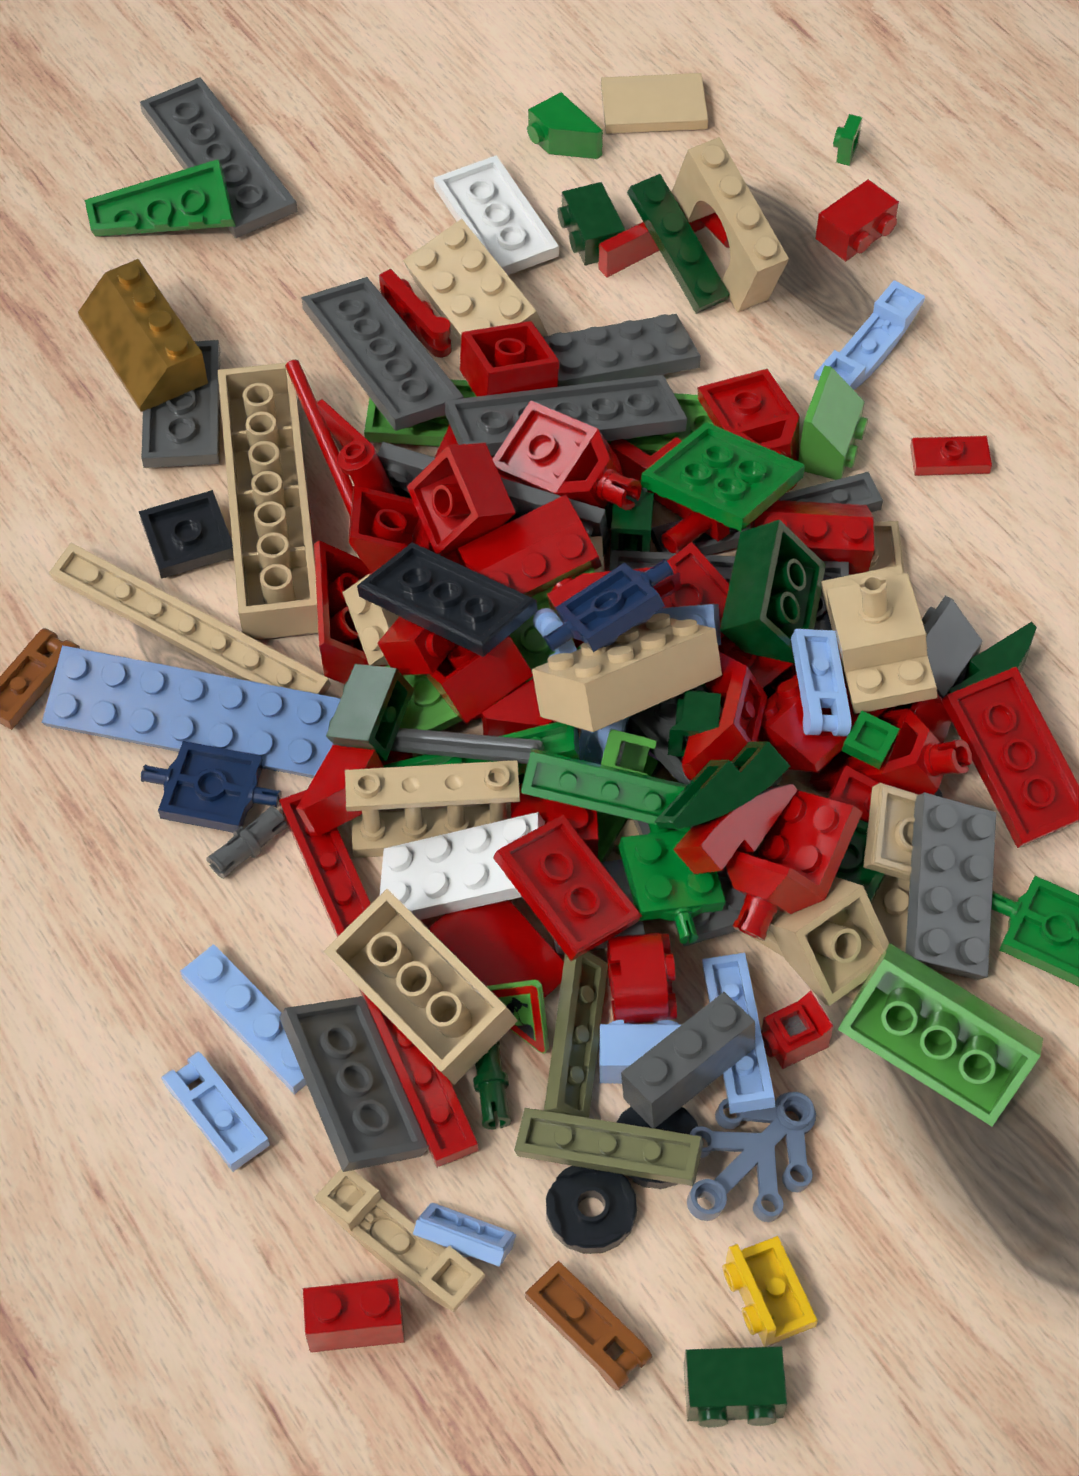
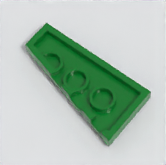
[84,159,236,237]

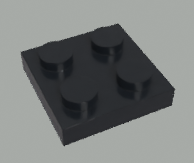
[139,490,234,579]

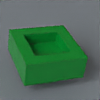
[833,114,863,166]
[841,710,900,769]

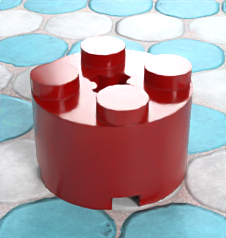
[607,933,677,1024]

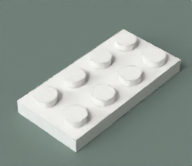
[434,155,559,275]
[380,812,545,920]

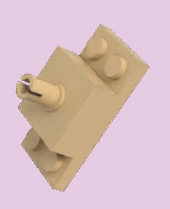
[821,565,937,714]

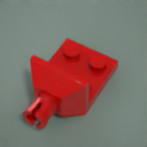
[697,368,800,492]
[493,400,641,510]
[809,709,972,795]
[725,790,863,941]

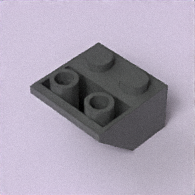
[922,595,982,699]

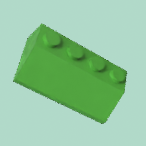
[838,943,1043,1126]

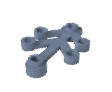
[687,1092,816,1222]

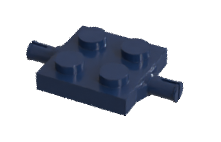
[543,559,674,652]
[141,741,282,833]

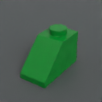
[527,92,603,159]

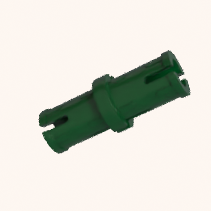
[473,1040,511,1130]

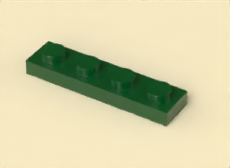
[627,173,730,314]

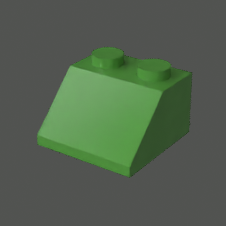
[798,365,868,480]

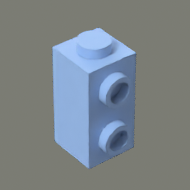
[599,1020,682,1084]

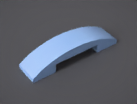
[814,280,925,390]

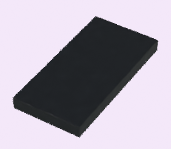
[357,542,538,657]

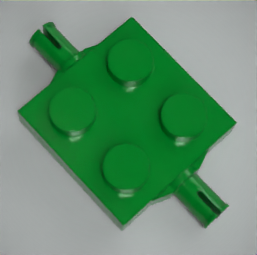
[619,823,726,944]
[991,876,1079,987]

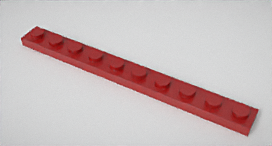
[279,790,478,1168]

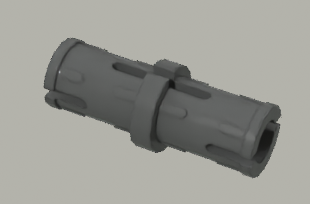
[206,806,288,879]

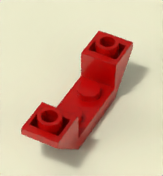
[681,652,767,780]

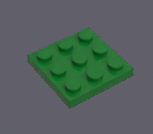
[641,422,805,532]

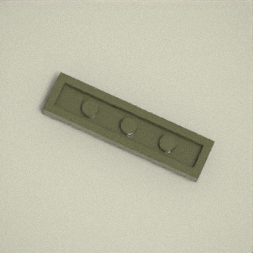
[544,952,608,1118]
[514,1108,704,1186]

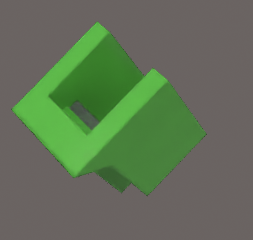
[601,729,657,776]

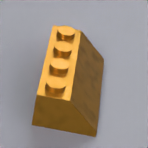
[78,259,208,412]

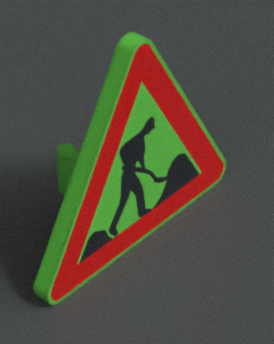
[486,980,549,1054]

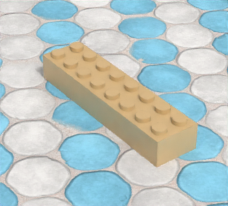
[218,362,318,640]

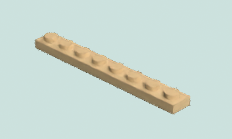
[49,542,331,695]

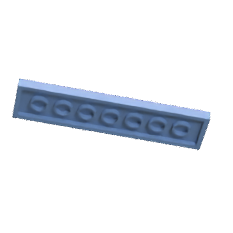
[42,645,341,778]

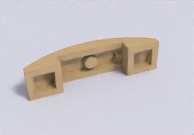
[314,1169,485,1312]

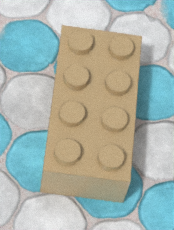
[403,218,548,341]
[532,613,722,732]
[323,889,518,1084]

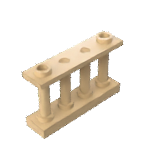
[345,760,520,858]

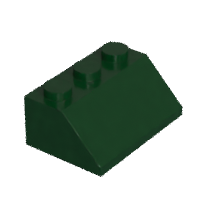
[720,519,826,664]

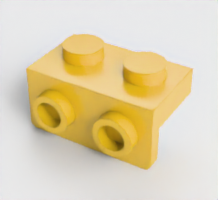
[722,1236,818,1347]

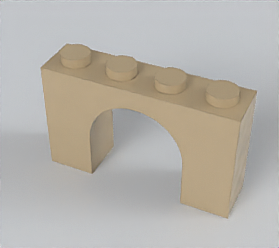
[671,137,789,313]

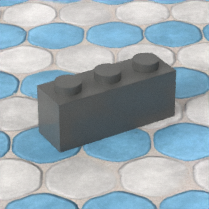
[621,992,755,1129]

